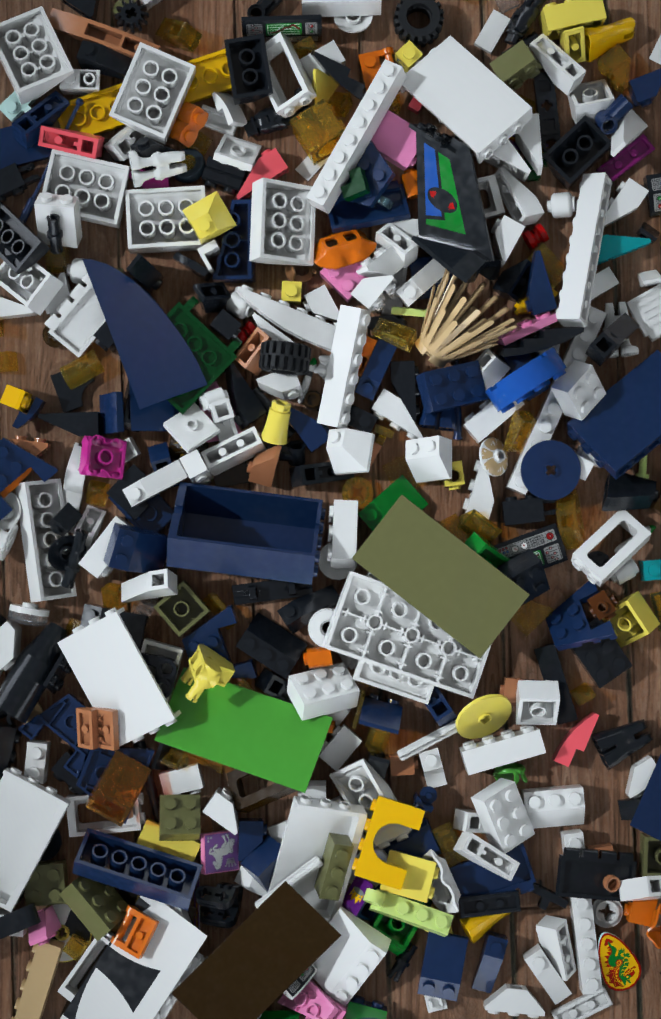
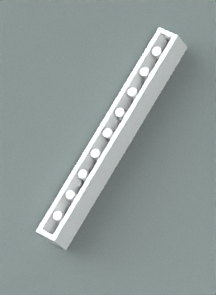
[505,306,607,495]

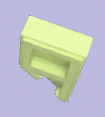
[391,307,426,317]

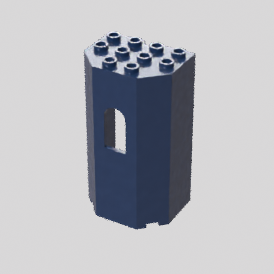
[166,482,326,585]

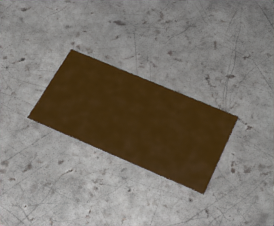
[171,881,341,1019]

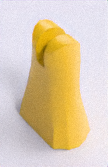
[584,17,635,63]
[460,912,512,944]

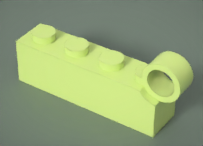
[363,888,454,937]

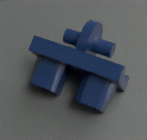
[412,786,437,813]

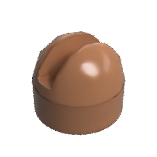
[603,874,621,892]

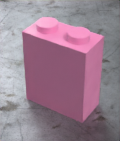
[371,110,417,171]

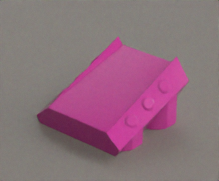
[78,435,127,480]

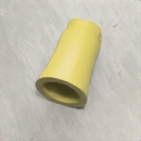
[260,399,291,445]

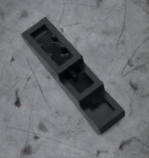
[311,51,365,100]

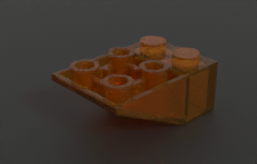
[86,750,152,827]

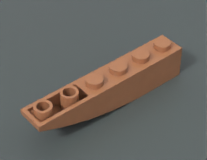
[48,8,162,59]

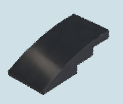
[498,327,584,357]

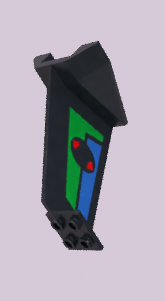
[408,122,501,283]

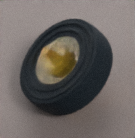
[171,148,206,183]

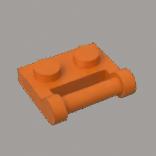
[358,47,394,92]
[110,904,159,959]

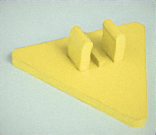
[312,69,339,113]

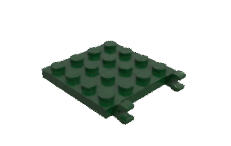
[166,296,243,415]

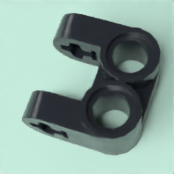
[141,652,178,698]

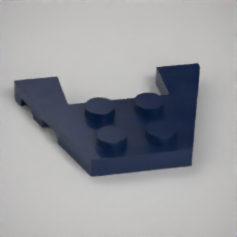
[338,141,396,208]
[0,437,58,520]
[545,581,618,651]
[182,604,258,678]
[18,694,90,778]
[76,747,155,824]

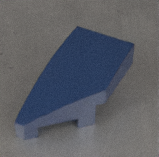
[12,397,46,429]

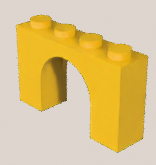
[351,795,425,890]

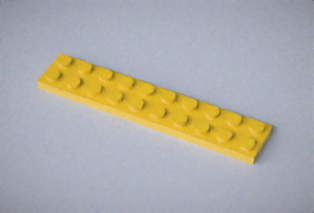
[58,49,232,135]

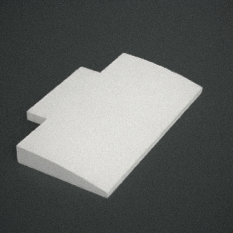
[321,571,492,705]

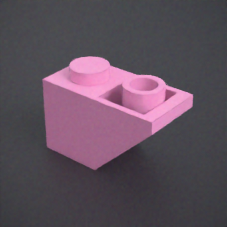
[28,905,62,946]

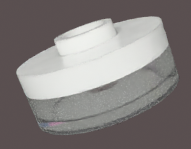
[7,602,50,626]

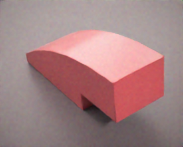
[551,712,599,767]

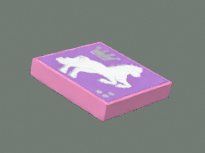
[200,830,239,875]

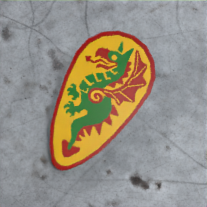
[598,932,641,991]

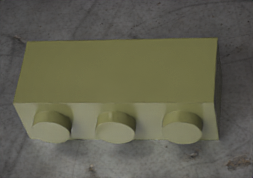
[314,833,354,901]

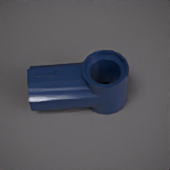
[594,94,634,135]

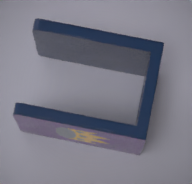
[342,876,380,922]

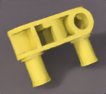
[180,644,235,703]

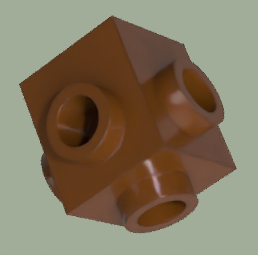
[587,588,620,621]

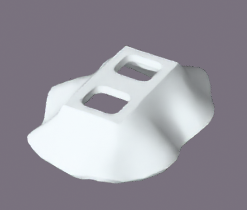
[422,849,461,914]

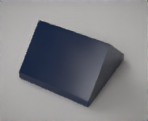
[240,835,281,893]

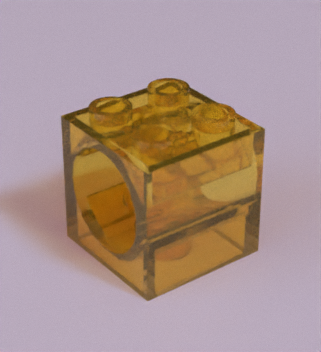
[290,99,346,166]

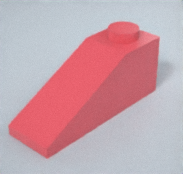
[38,125,105,159]
[236,148,289,200]

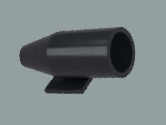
[0,622,72,724]

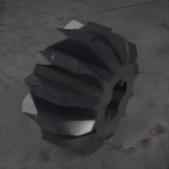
[115,0,149,34]

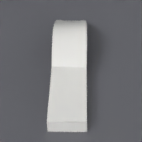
[63,442,86,533]

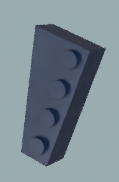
[212,199,256,283]

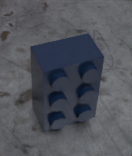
[416,360,488,415]

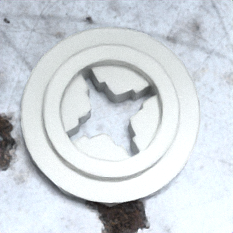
[592,899,623,928]

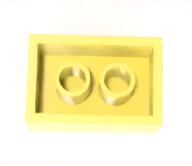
[538,0,607,40]

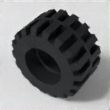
[393,0,444,48]
[259,340,311,375]

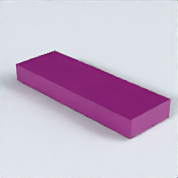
[596,133,655,182]

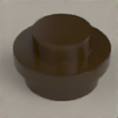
[303,391,322,411]

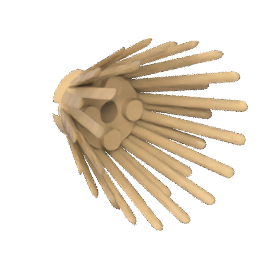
[415,269,517,368]

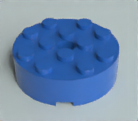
[485,347,567,413]

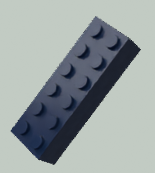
[72,828,203,911]

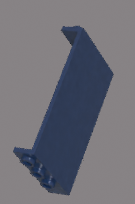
[567,350,661,480]

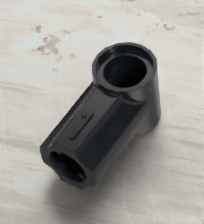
[247,0,283,17]
[266,440,306,466]

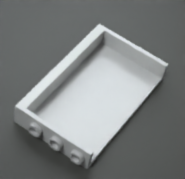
[400,35,533,164]
[57,607,181,747]
[0,767,71,912]
[268,795,368,922]

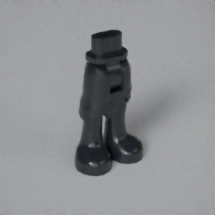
[504,0,546,45]
[244,87,314,138]

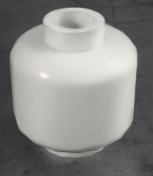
[547,192,576,219]
[67,258,87,285]
[226,291,254,319]

